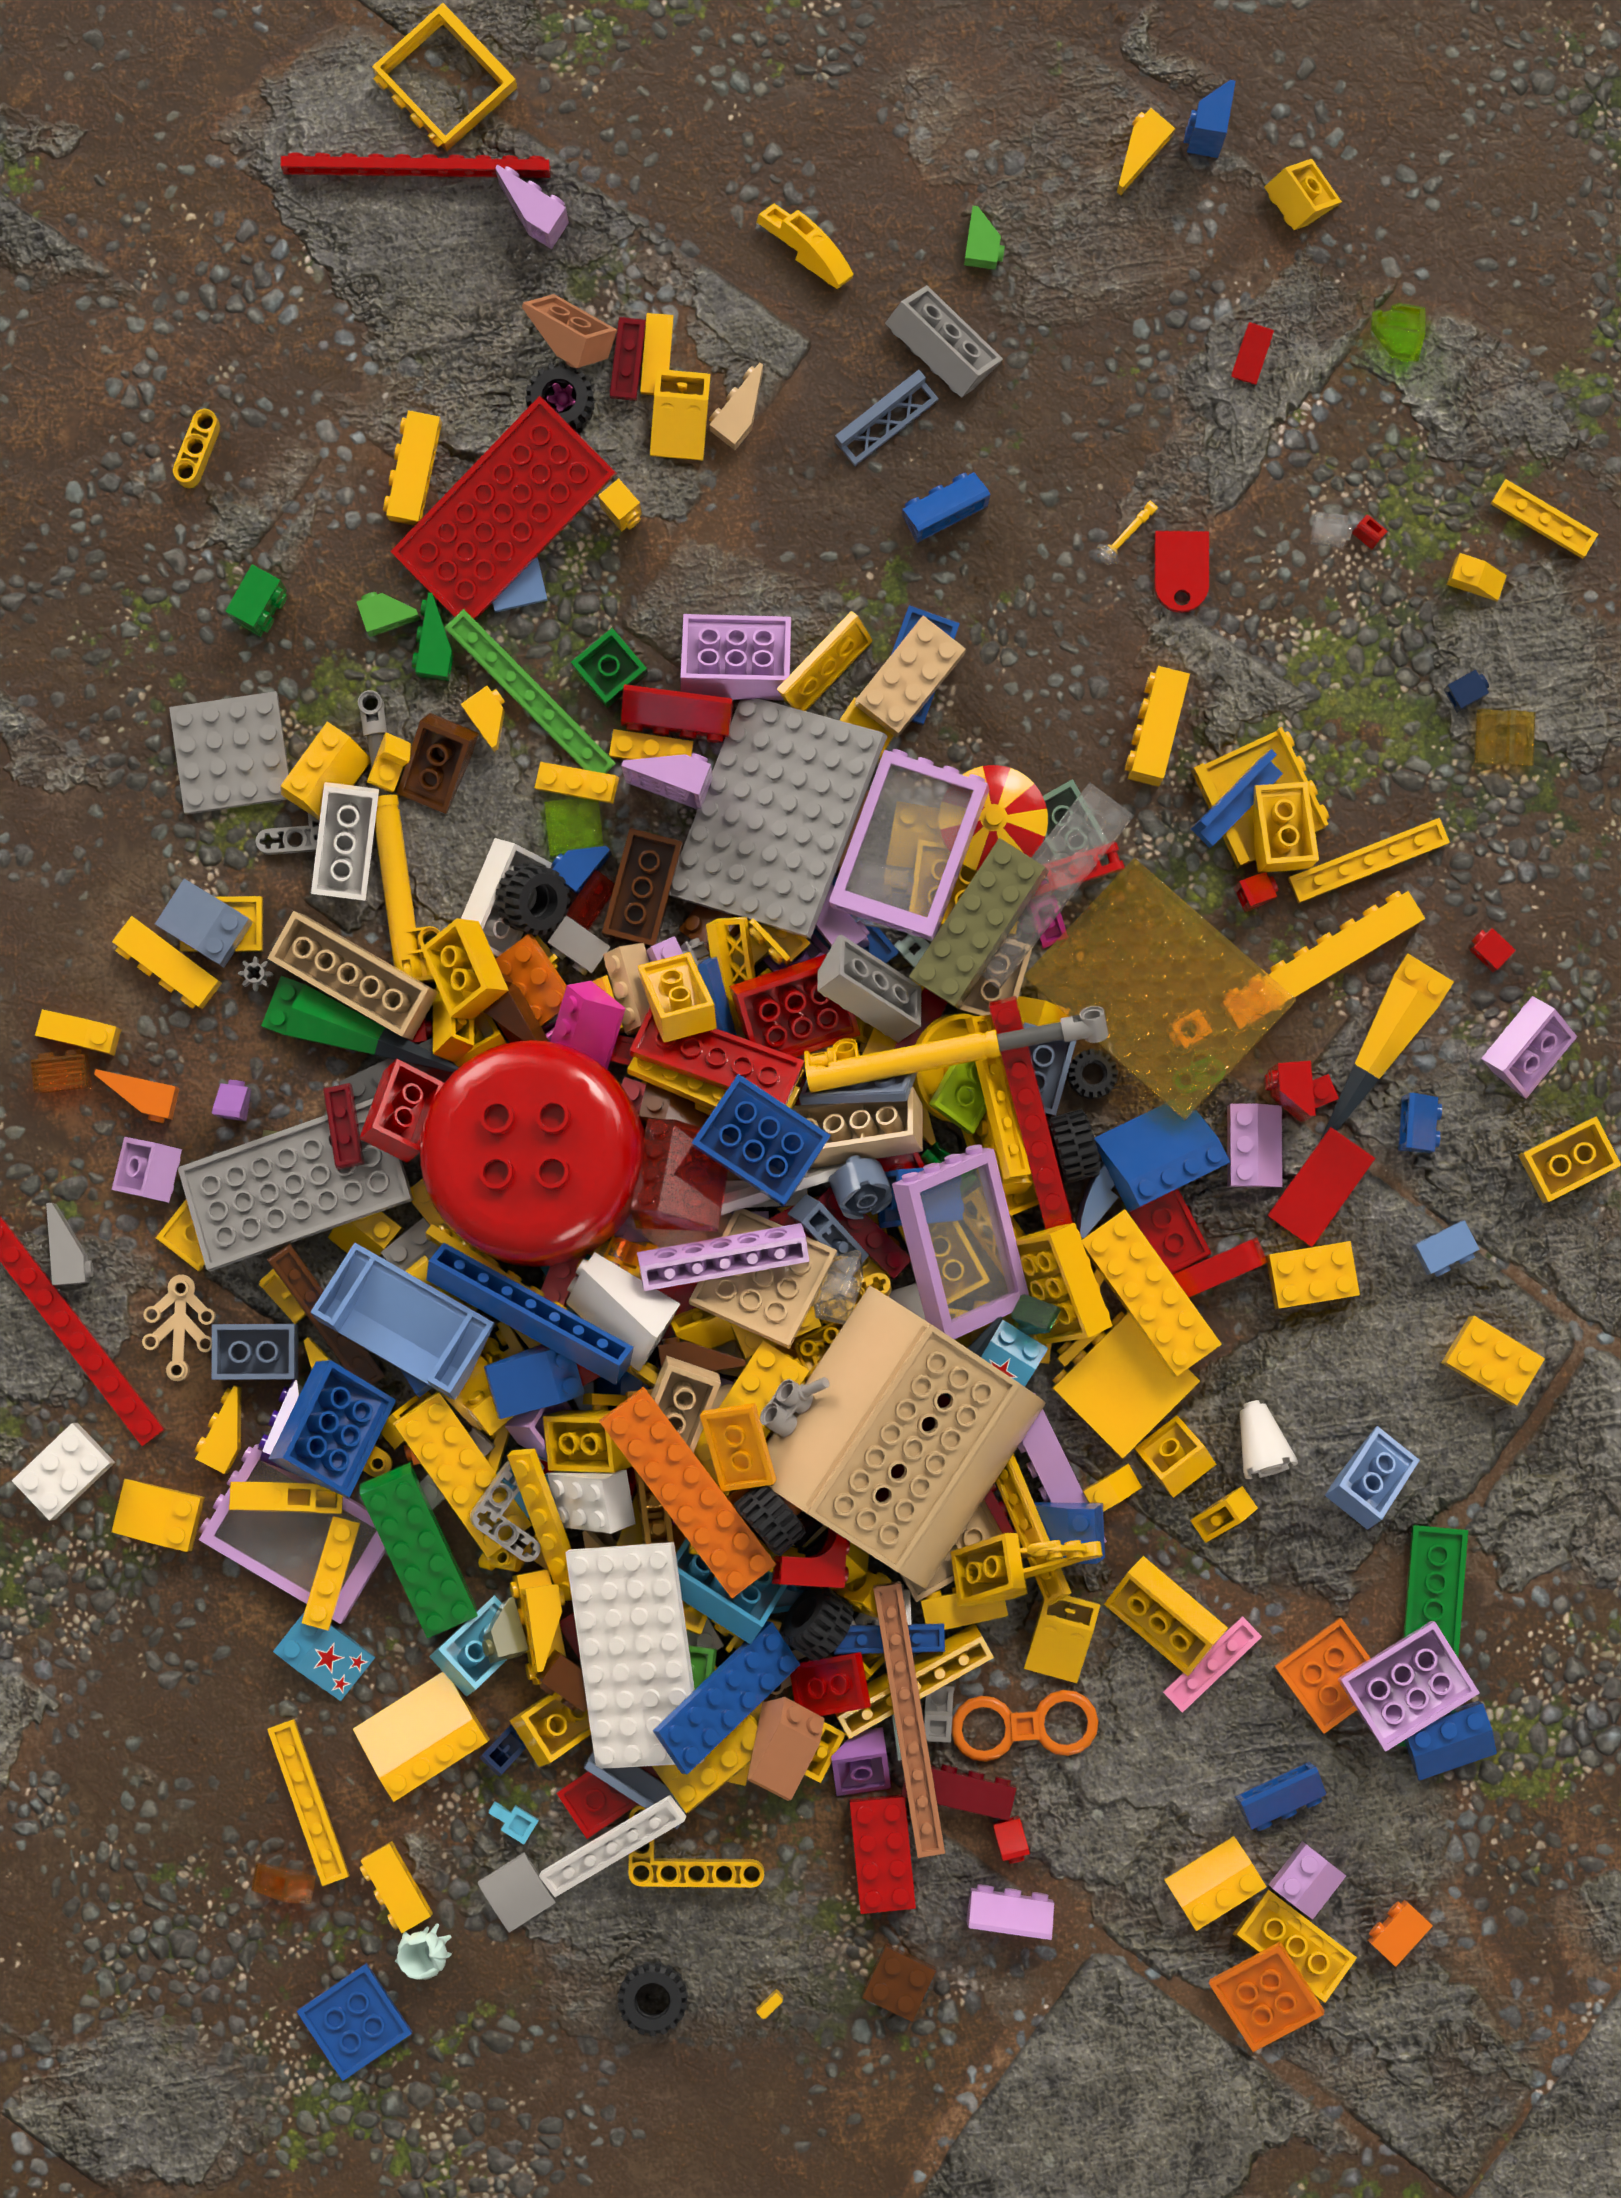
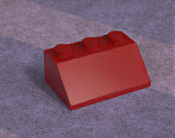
[1264,1061,1316,1122]

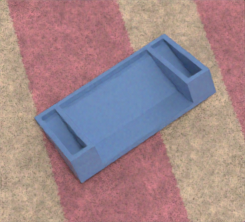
[310,1243,495,1400]

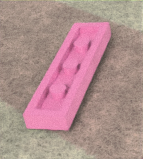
[1163,1616,1262,1713]

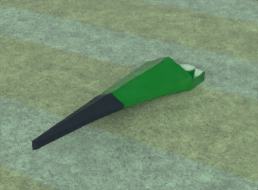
[261,976,459,1073]

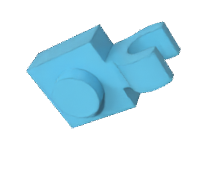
[488,1801,539,1844]

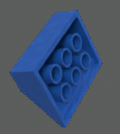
[692,1074,831,1207]
[1095,1095,1230,1212]
[269,1360,396,1498]

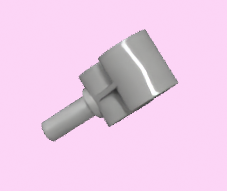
[760,1377,829,1437]

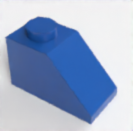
[551,846,612,896]

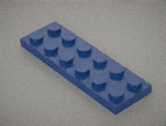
[653,1621,800,1775]

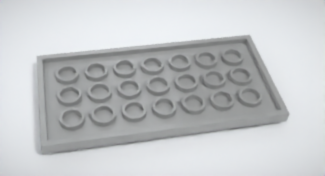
[178,1098,414,1271]

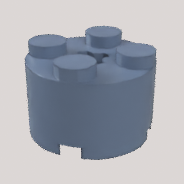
[828,1155,893,1219]

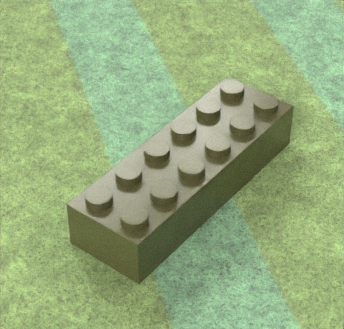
[909,838,1049,1010]

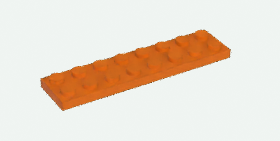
[599,1387,777,1598]

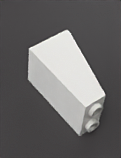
[566,1252,680,1372]

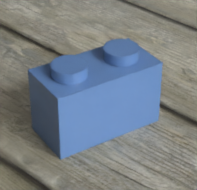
[1412,1220,1480,1277]

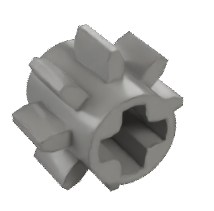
[238,956,273,991]

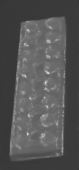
[981,782,1134,990]

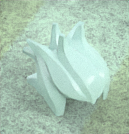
[395,1923,452,1980]

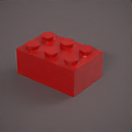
[359,1059,444,1163]

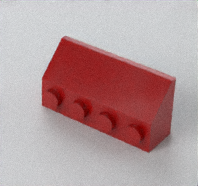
[621,684,733,743]

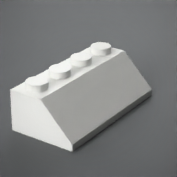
[461,838,552,957]

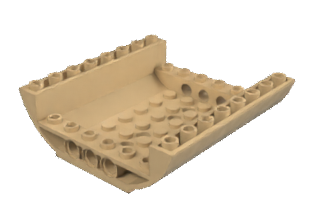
[767,1285,1046,1588]

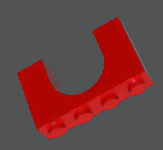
[772,1494,850,1588]

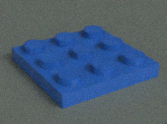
[296,1963,413,2081]

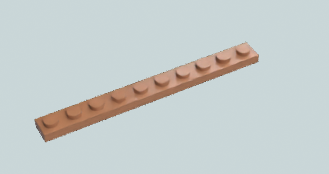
[873,1581,945,1858]

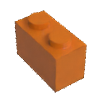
[1368,1900,1433,1967]

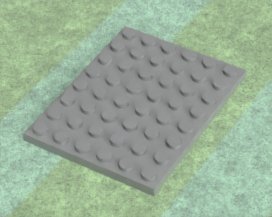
[669,698,887,939]

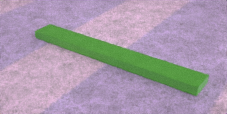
[444,609,616,774]

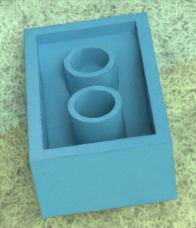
[429,1595,507,1697]

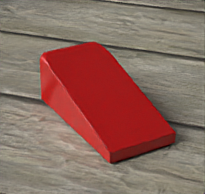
[1231,322,1274,385]

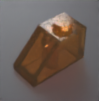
[251,1863,316,1904]

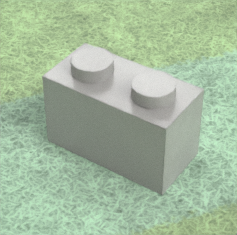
[548,916,612,976]

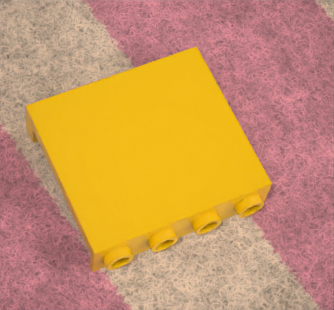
[1191,727,1330,869]
[1052,1311,1200,1458]

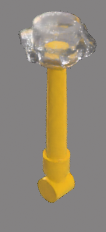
[1097,500,1159,565]

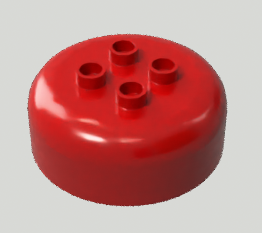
[420,1040,647,1267]

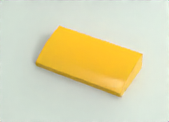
[1233,1890,1357,2003]

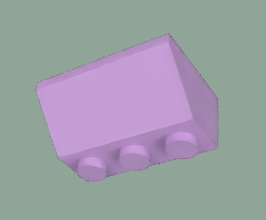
[1481,996,1577,1099]
[1227,1104,1282,1187]
[966,1884,1054,1940]

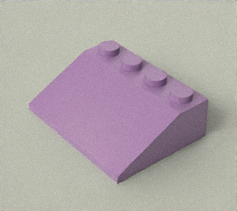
[681,614,791,700]
[621,753,713,810]
[1338,1621,1479,1752]

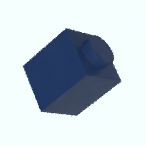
[1443,670,1489,713]

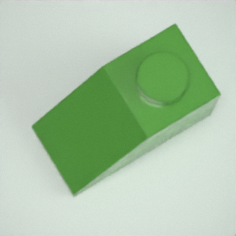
[964,206,1005,270]
[357,592,421,637]

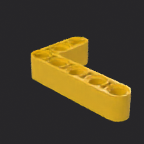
[628,1804,764,1888]

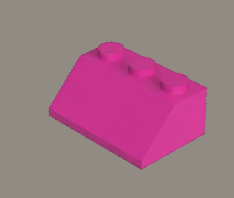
[550,981,626,1069]

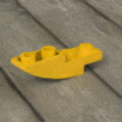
[756,203,854,289]
[229,1482,343,1514]

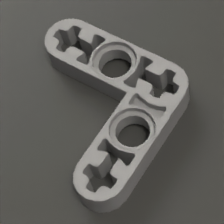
[256,813,320,855]
[470,1461,540,1562]

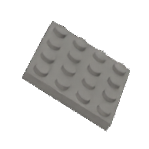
[169,691,289,815]

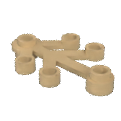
[142,1275,216,1381]

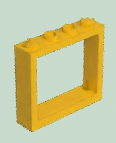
[372,3,517,151]

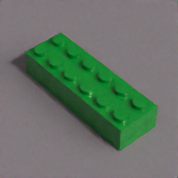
[359,1463,478,1638]

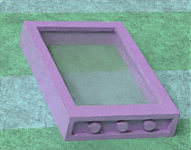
[829,749,989,941]
[892,1145,1031,1339]
[198,1444,386,1624]

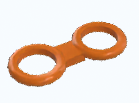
[951,1690,1099,1762]

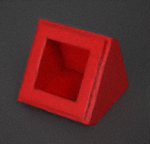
[1352,515,1388,550]

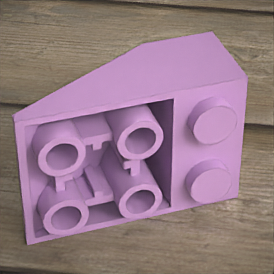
[495,165,569,249]

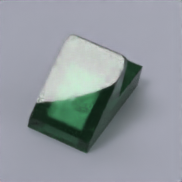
[1011,1294,1061,1335]

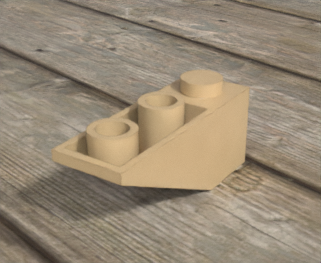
[709,362,763,450]

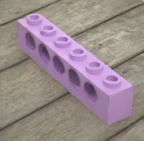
[637,1223,809,1291]

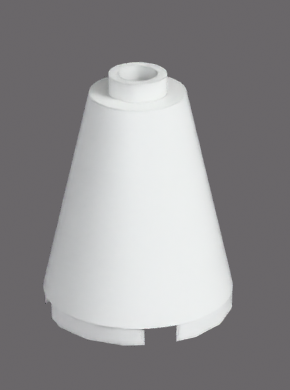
[1240,1400,1298,1479]

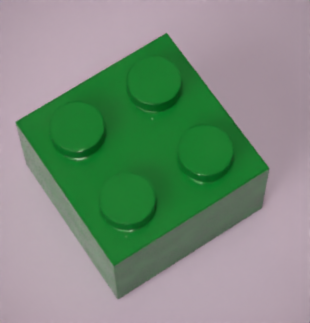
[225,564,288,637]
[571,628,648,708]

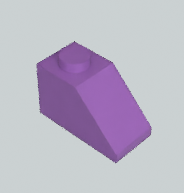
[212,1080,251,1121]

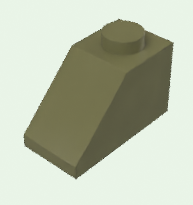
[482,1597,529,1663]

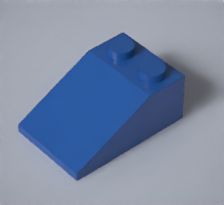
[484,1344,585,1419]
[1034,1502,1105,1564]

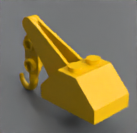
[950,1533,1103,1606]

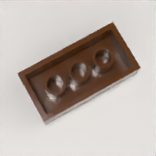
[602,828,683,948]

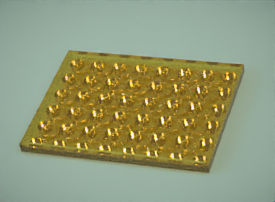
[1024,858,1296,1120]

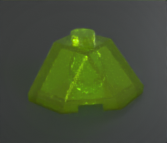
[1371,303,1425,362]

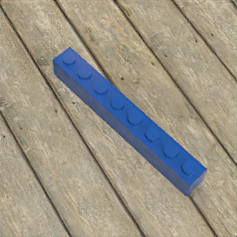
[426,1242,634,1385]

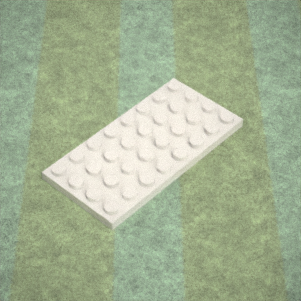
[565,1542,704,1769]

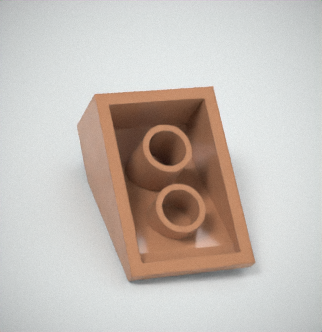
[522,294,617,368]
[747,1697,825,1801]

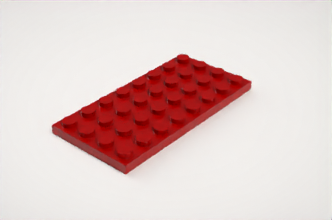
[390,396,617,620]

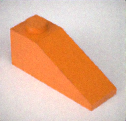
[94,1069,179,1123]

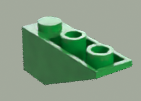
[412,593,454,682]

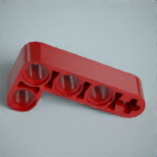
[1172,1237,1268,1298]

